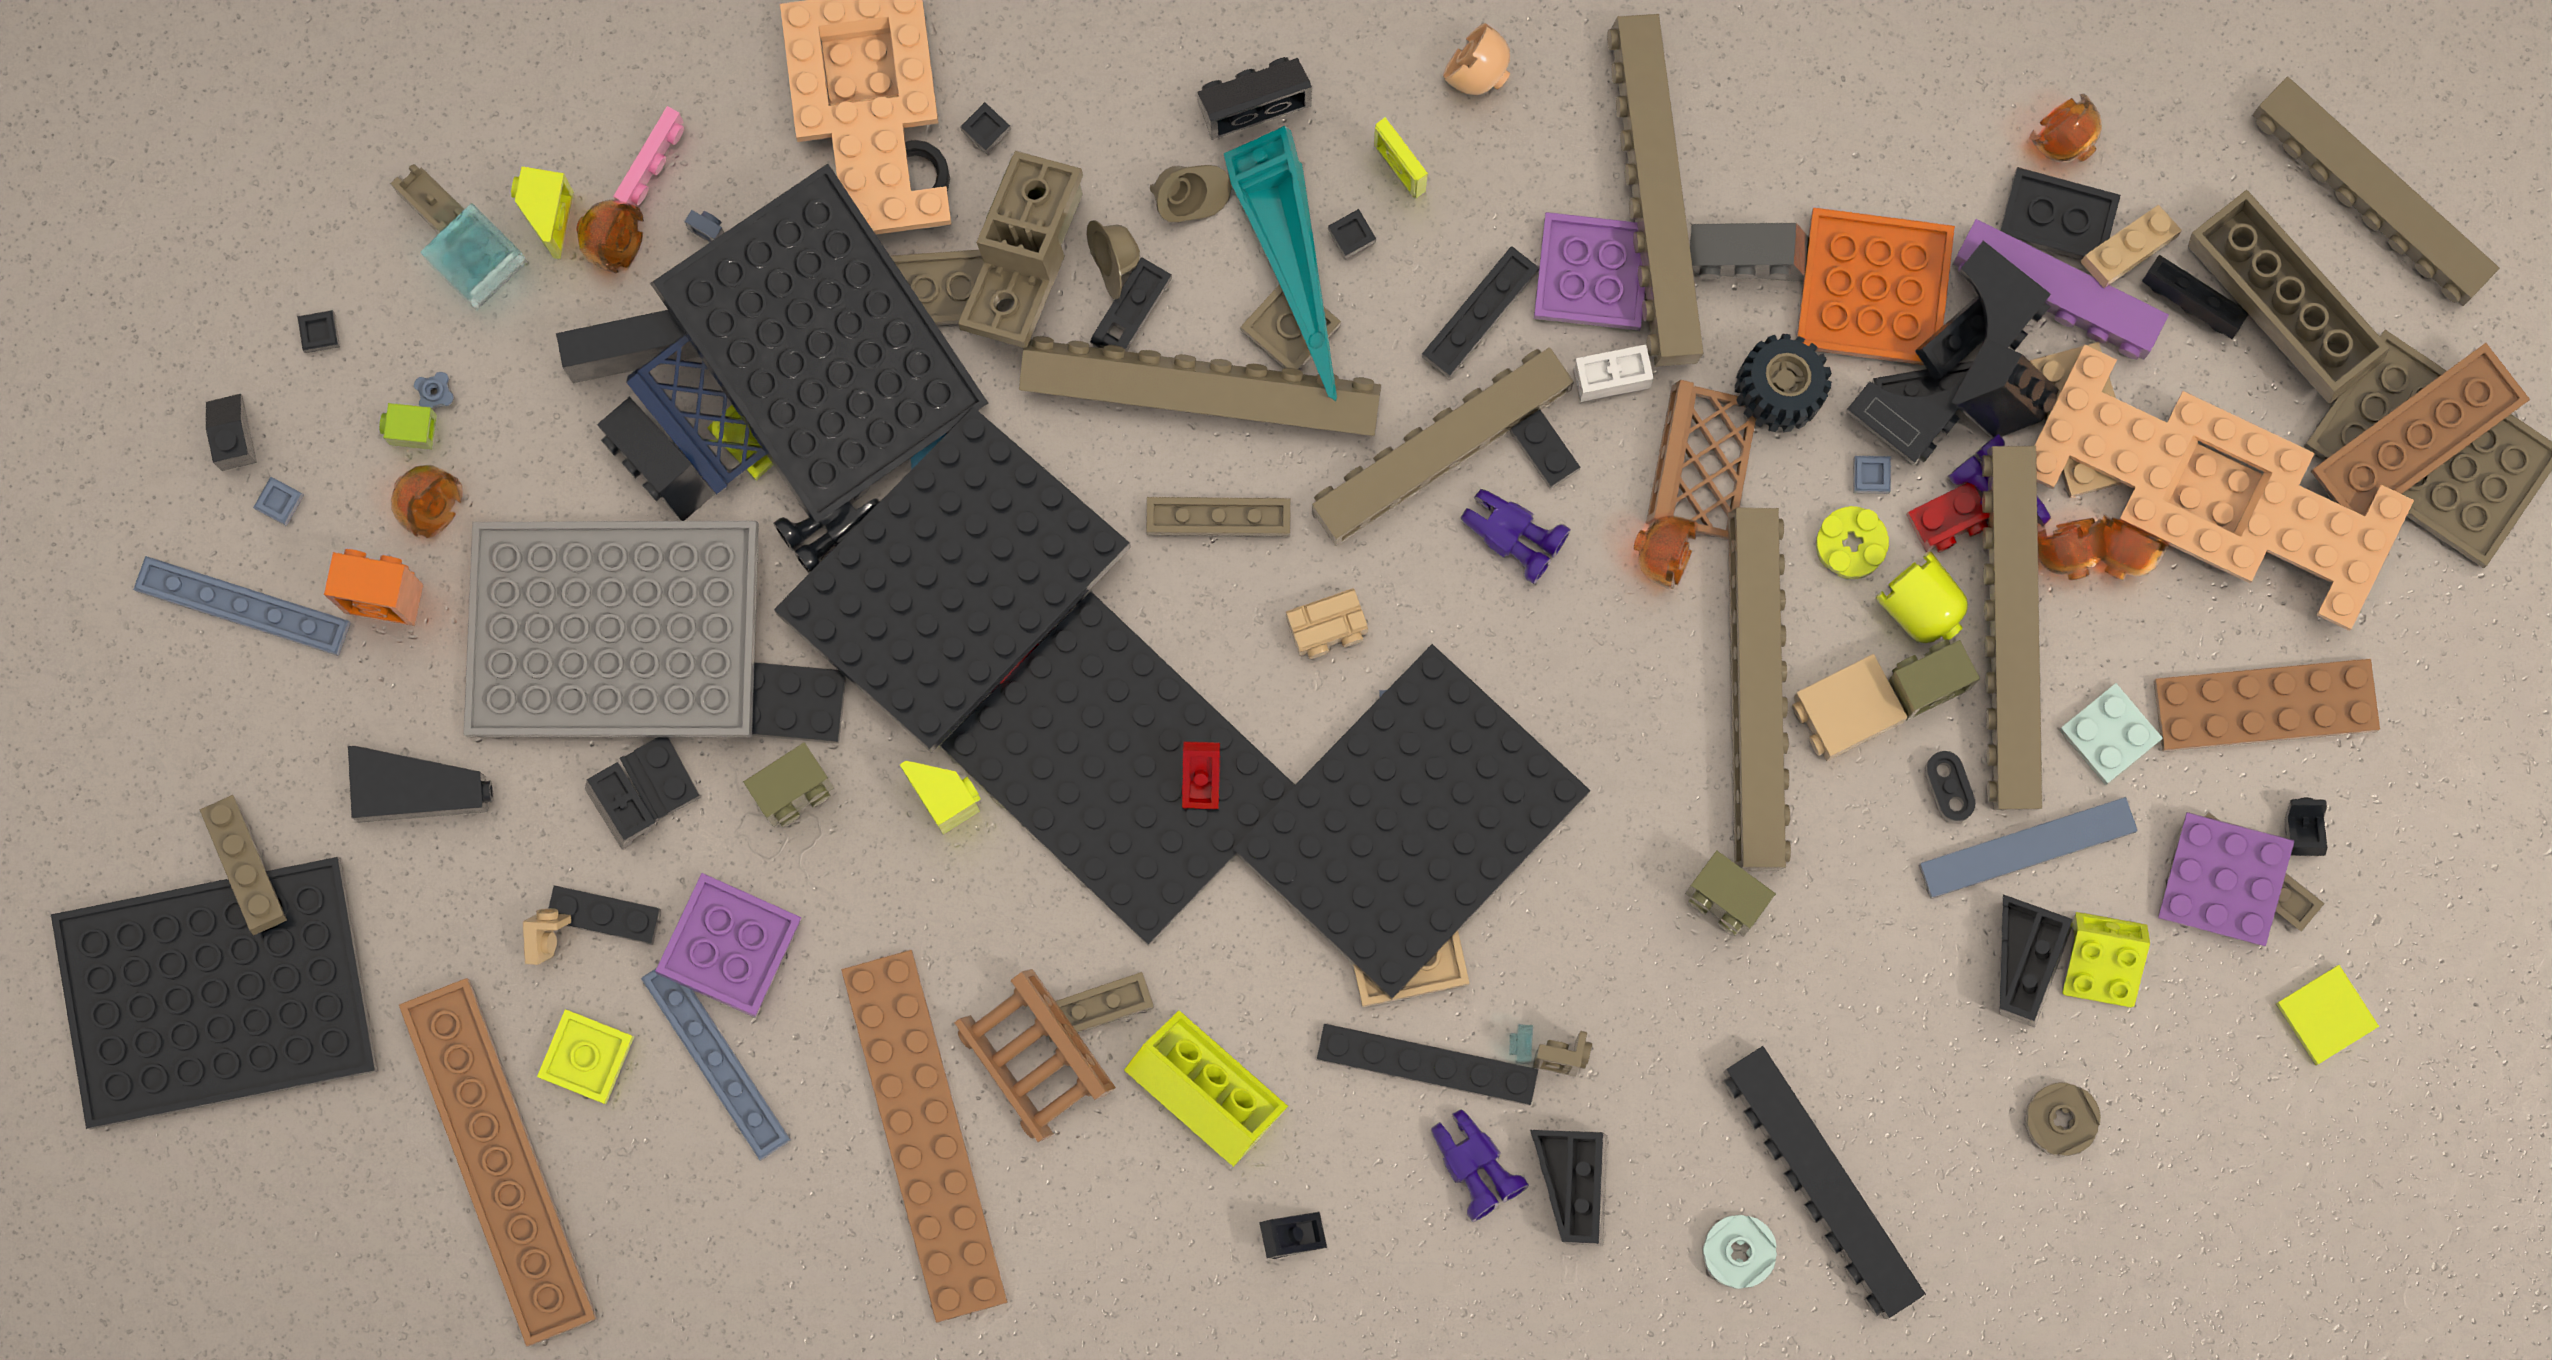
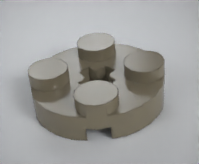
[2026,1082,2101,1156]

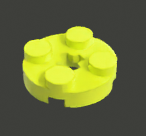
[1816,506,1889,579]

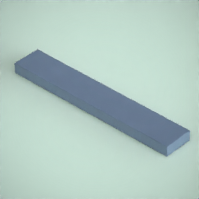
[133,556,351,656]
[1919,797,2138,899]
[641,968,791,1161]

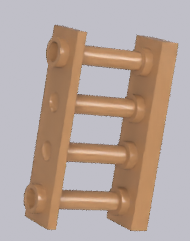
[954,969,1116,1142]

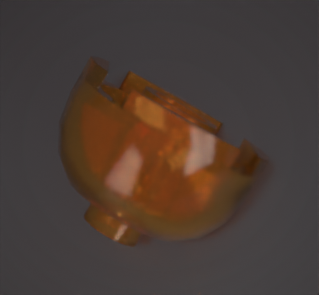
[2029,94,2102,163]
[576,199,644,273]
[391,465,463,538]
[2094,514,2169,580]
[1633,515,1698,590]
[2038,518,2107,580]

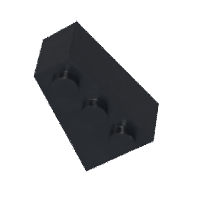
[597,396,715,521]
[2000,894,2073,1027]
[1530,1130,1608,1246]

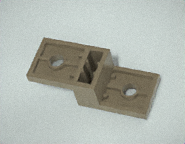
[958,151,1083,349]

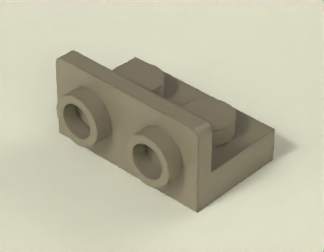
[1532,1031,1592,1077]

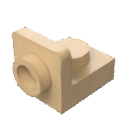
[523,908,571,965]

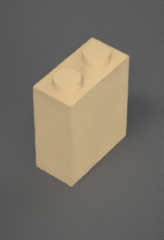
[1792,654,1908,761]

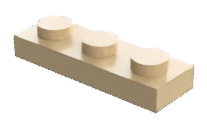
[2081,205,2182,288]

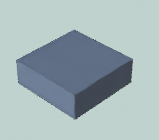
[1853,456,1891,494]
[253,477,304,526]

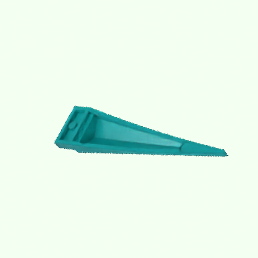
[1224,126,1337,401]

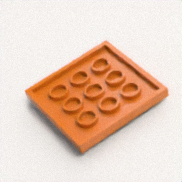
[1797,207,1955,365]

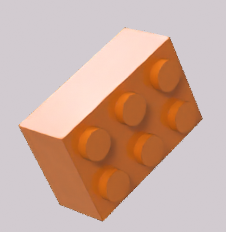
[324,549,423,626]

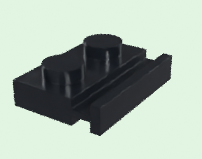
[620,737,701,822]

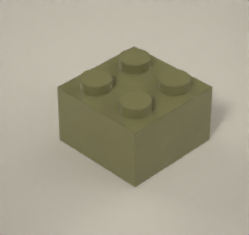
[1888,639,1980,721]
[743,742,834,827]
[1685,850,1776,937]

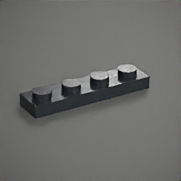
[1422,246,1539,379]

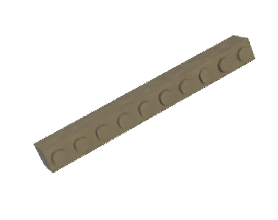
[1607,14,1704,367]
[1019,336,1381,436]
[1981,446,2042,810]
[1728,507,1791,871]

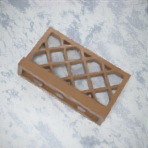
[1646,380,1756,540]

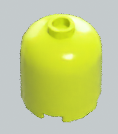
[1875,551,1968,643]

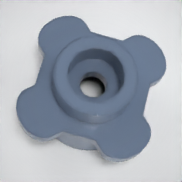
[414,372,454,408]

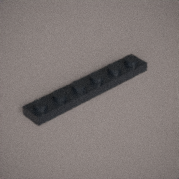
[1317,1024,1539,1106]

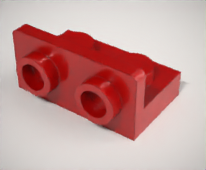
[1906,483,1989,553]

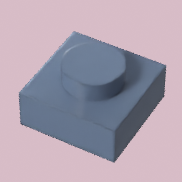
[684,210,724,243]

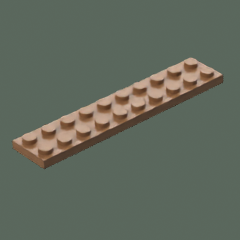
[841,950,1008,1323]
[399,978,597,1347]

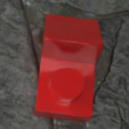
[1182,741,1221,809]

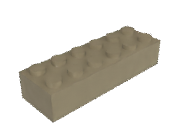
[2188,190,2390,404]

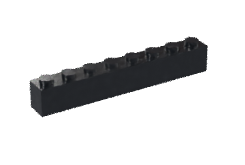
[1723,1046,1926,1319]

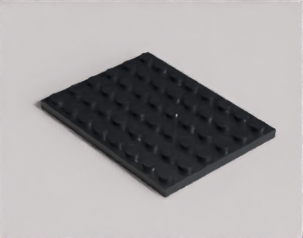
[650,164,988,524]
[774,407,1131,753]
[940,592,1295,946]
[1233,644,1591,1000]
[51,857,377,1130]

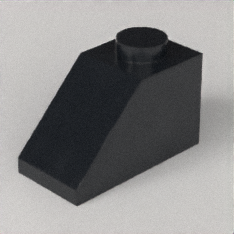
[206,393,257,471]

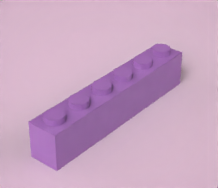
[1953,219,2169,360]

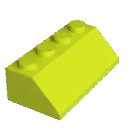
[1124,1010,1288,1167]

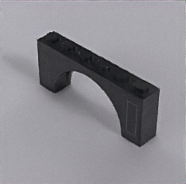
[1846,241,2051,465]

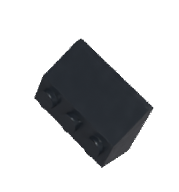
[1197,57,1312,140]
[1952,338,2059,438]

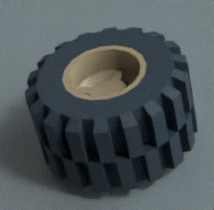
[1735,334,1832,433]

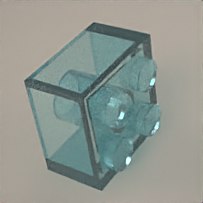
[420,203,527,311]

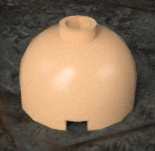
[1443,23,1510,96]

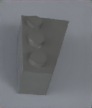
[1690,223,1809,282]

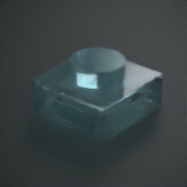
[1509,1024,1533,1065]

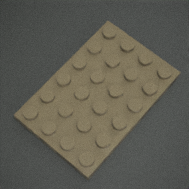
[2304,329,2552,568]

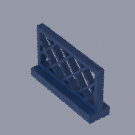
[626,334,766,495]

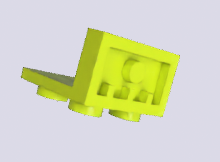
[2062,912,2150,1007]

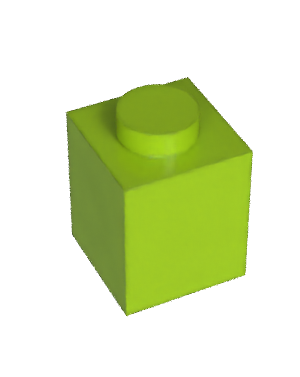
[379,403,437,450]

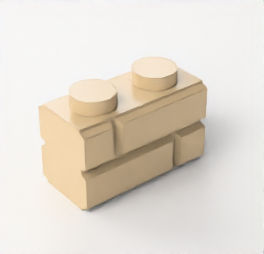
[1286,588,1368,659]

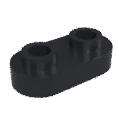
[1925,751,1976,823]

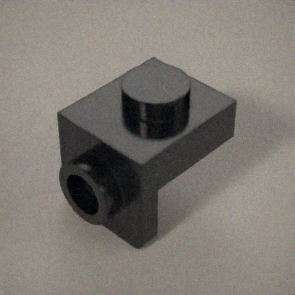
[2284,797,2328,856]

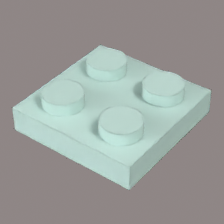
[2059,683,2163,785]

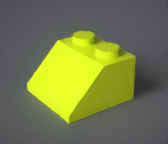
[511,166,574,259]
[900,761,981,835]

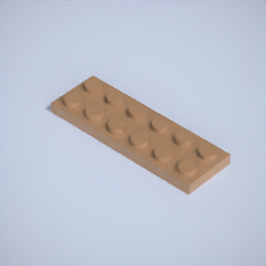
[2311,343,2530,516]
[2154,659,2380,752]

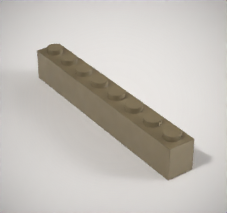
[2252,76,2500,306]
[1312,347,1574,546]

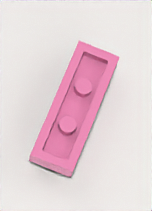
[613,106,684,212]

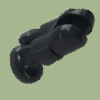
[773,487,880,573]

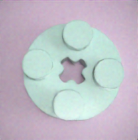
[1702,1215,1777,1289]

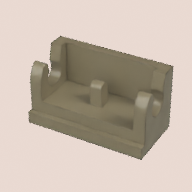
[390,164,472,242]

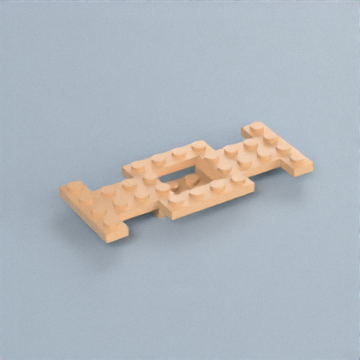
[780,0,952,235]
[2035,344,2414,631]

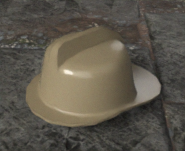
[1150,165,1232,222]
[1086,220,1140,299]

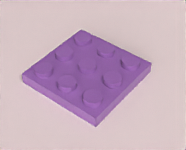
[1534,212,1645,331]
[2158,812,2294,946]
[655,873,801,1018]

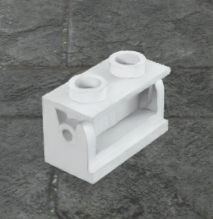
[1573,344,1654,402]

